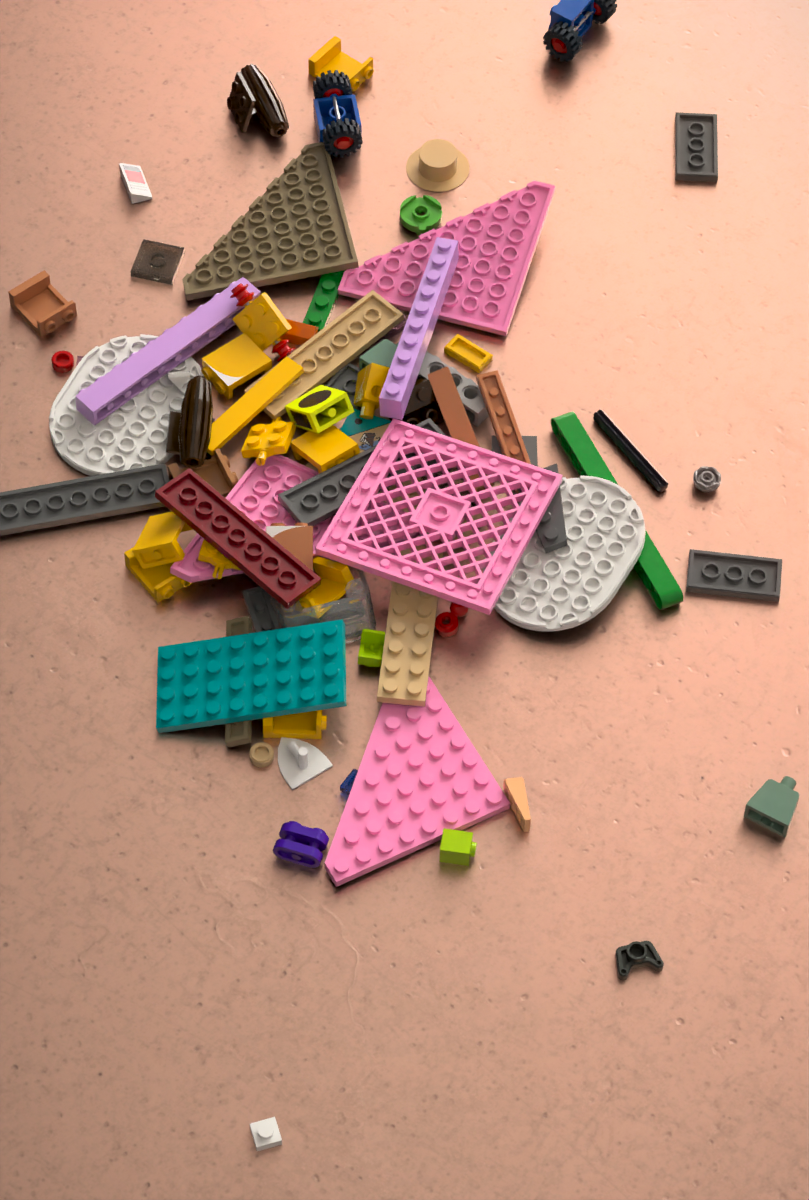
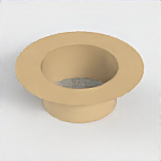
[406,139,470,192]

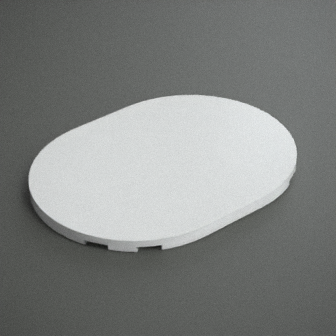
[49,334,204,476]
[483,476,646,631]

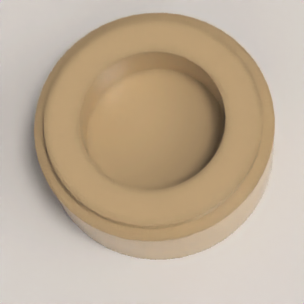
[249,742,274,767]

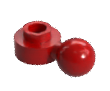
[435,602,469,637]

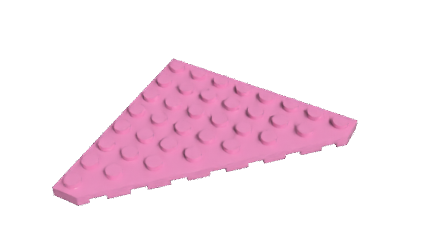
[338,181,555,336]
[170,454,420,583]
[325,677,510,887]

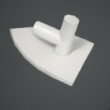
[278,737,333,790]

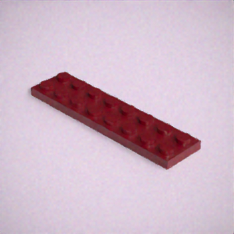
[155,468,321,609]

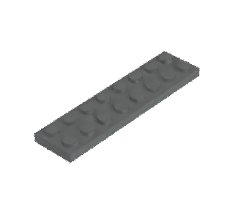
[278,418,446,526]
[0,463,169,536]

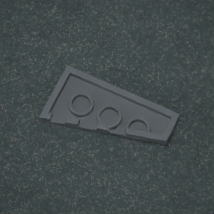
[518,463,568,553]

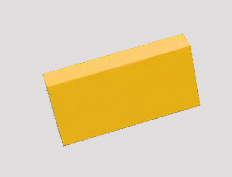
[444,334,493,373]

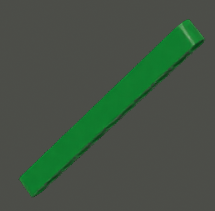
[551,411,683,610]

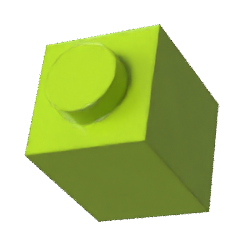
[439,828,477,866]

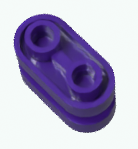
[273,821,329,868]

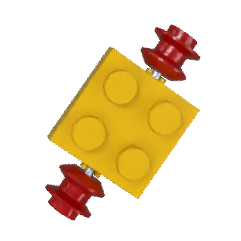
[230,283,296,362]

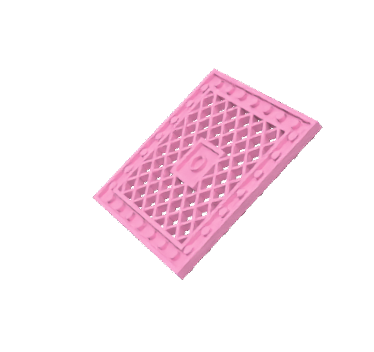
[316,418,563,615]

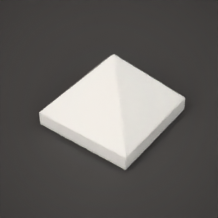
[167,371,191,390]

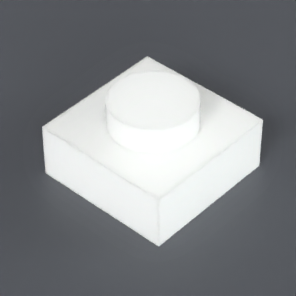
[250,1117,282,1151]

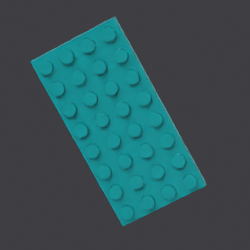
[156,619,347,733]

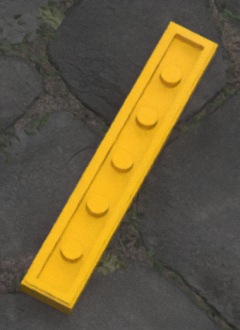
[207,356,304,456]

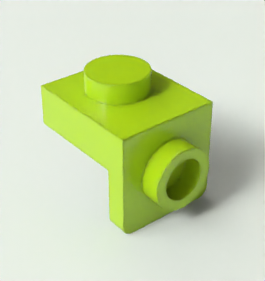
[357,629,385,667]

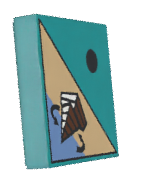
[340,408,391,451]

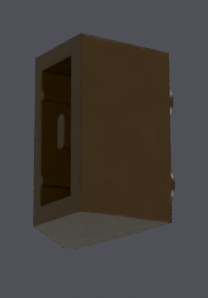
[388,378,444,425]

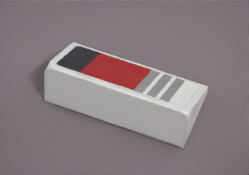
[119,163,152,204]

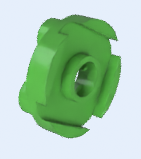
[399,195,442,235]

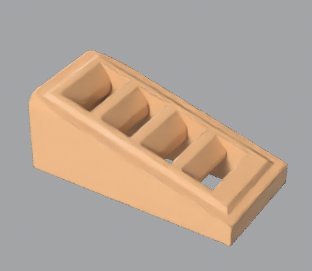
[503,777,531,832]

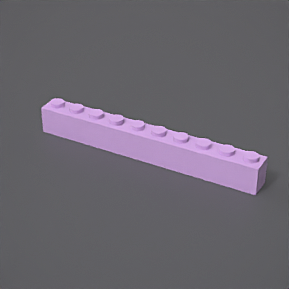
[379,237,459,420]
[75,277,261,426]

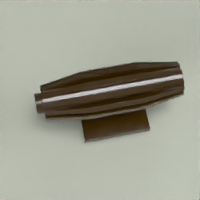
[227,64,289,137]
[166,376,215,468]

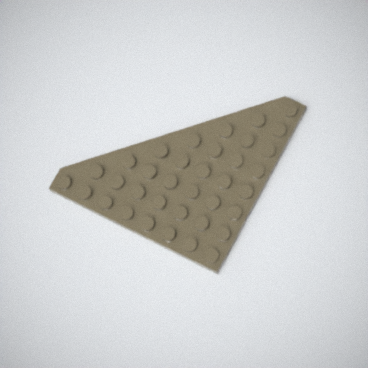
[182,142,359,301]

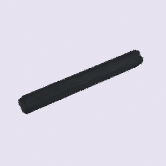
[593,409,669,492]

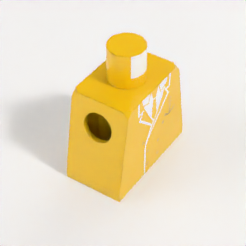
[354,363,390,419]

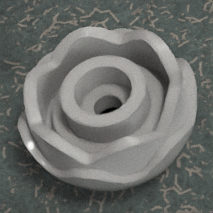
[693,466,721,492]

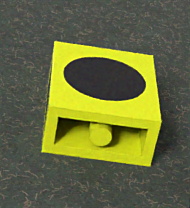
[285,385,355,433]

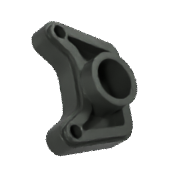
[615,941,664,981]

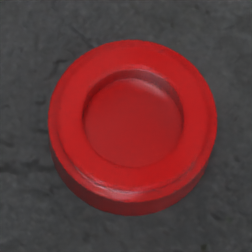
[51,351,74,373]

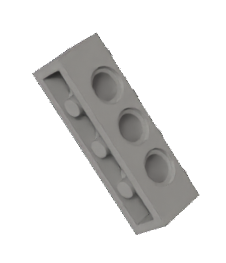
[417,351,489,427]

